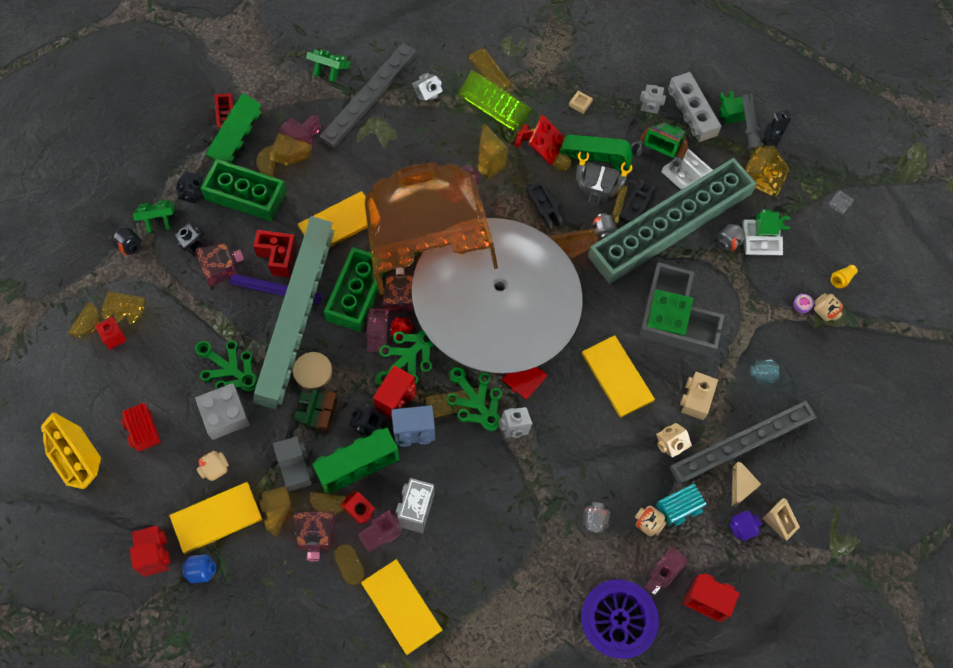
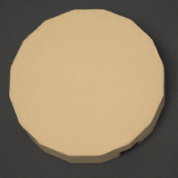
[293,352,333,390]

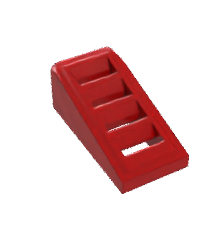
[214,93,234,129]

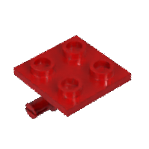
[514,115,564,166]

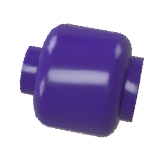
[729,510,762,541]

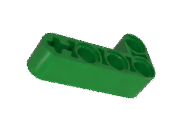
[559,135,633,174]

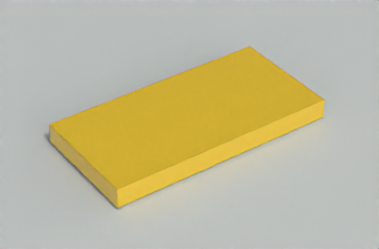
[298,191,380,247]
[581,335,655,418]
[169,482,263,554]
[361,559,442,655]

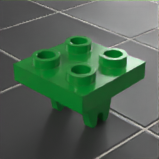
[306,49,351,82]
[133,199,176,233]
[647,289,694,336]

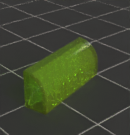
[457,70,532,131]

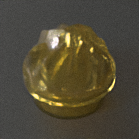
[553,153,571,171]

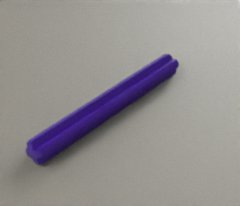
[230,274,322,304]

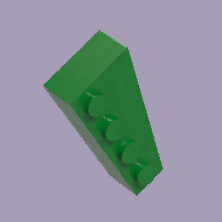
[204,93,262,163]

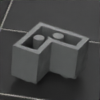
[273,436,314,492]

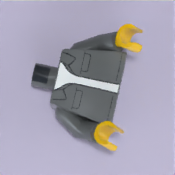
[576,152,632,207]

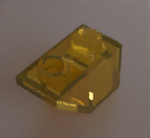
[270,133,313,166]
[259,486,293,537]

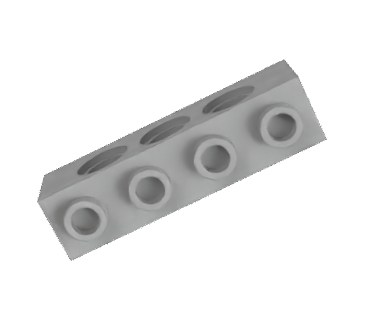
[668,72,721,142]

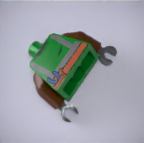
[631,123,688,173]

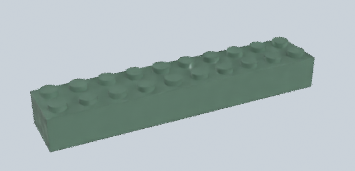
[588,158,757,284]
[253,216,335,410]

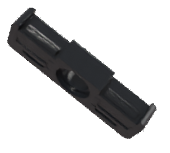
[761,110,792,151]

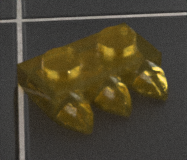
[101,291,147,324]

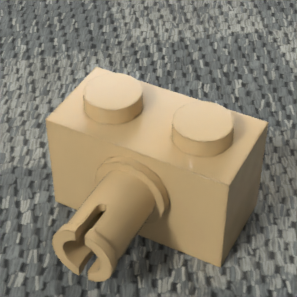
[680,372,718,420]

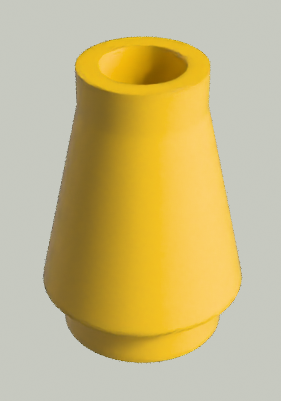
[831,265,858,288]

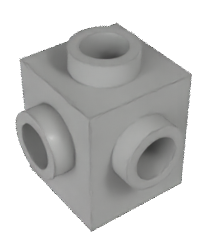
[412,73,443,101]
[640,84,666,114]
[499,407,532,438]

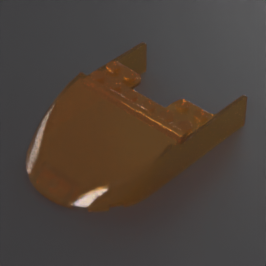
[365,162,498,295]

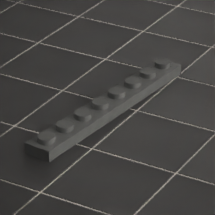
[319,43,417,149]
[670,401,816,485]

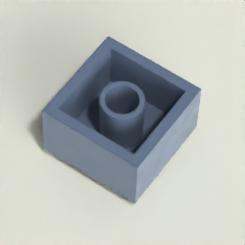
[392,405,435,447]

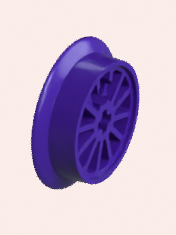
[581,580,659,659]

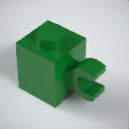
[719,91,745,124]
[755,210,790,237]

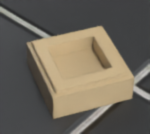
[569,91,593,114]

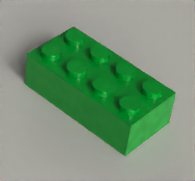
[201,159,287,222]
[324,247,389,333]
[312,428,399,496]

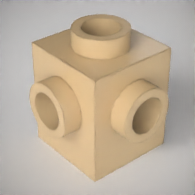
[656,423,692,457]

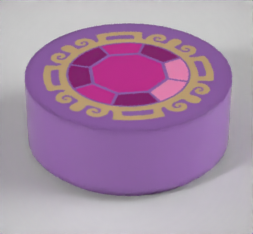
[793,294,814,313]

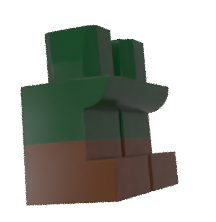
[294,389,338,434]

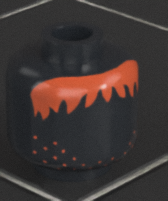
[112,228,141,255]

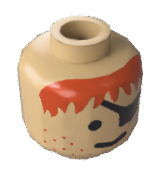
[814,293,843,321]
[197,451,229,481]
[635,506,667,536]

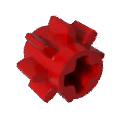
[390,317,414,340]

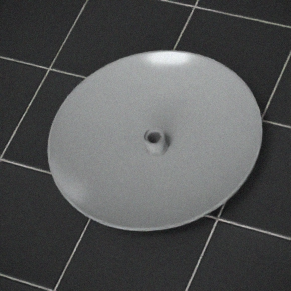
[412,218,583,373]

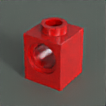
[95,317,127,350]
[339,490,375,524]

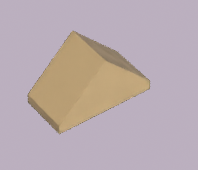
[732,462,761,507]
[762,498,800,541]

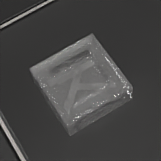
[828,190,854,215]

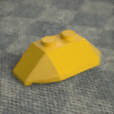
[41,413,101,489]

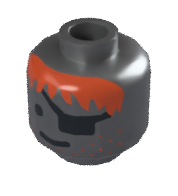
[592,213,617,240]
[717,224,745,251]

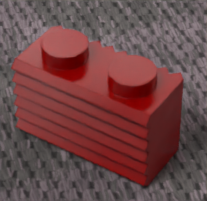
[121,403,161,452]

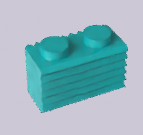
[656,483,707,527]

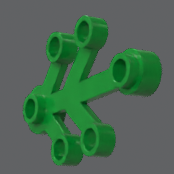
[375,330,434,386]
[195,340,258,392]
[446,367,502,431]

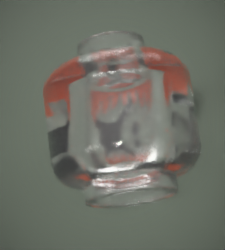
[582,502,610,533]

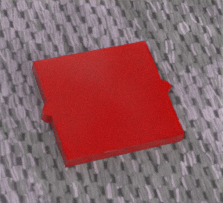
[502,367,548,400]

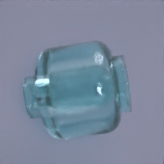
[751,359,779,384]

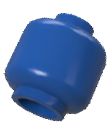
[182,555,216,583]

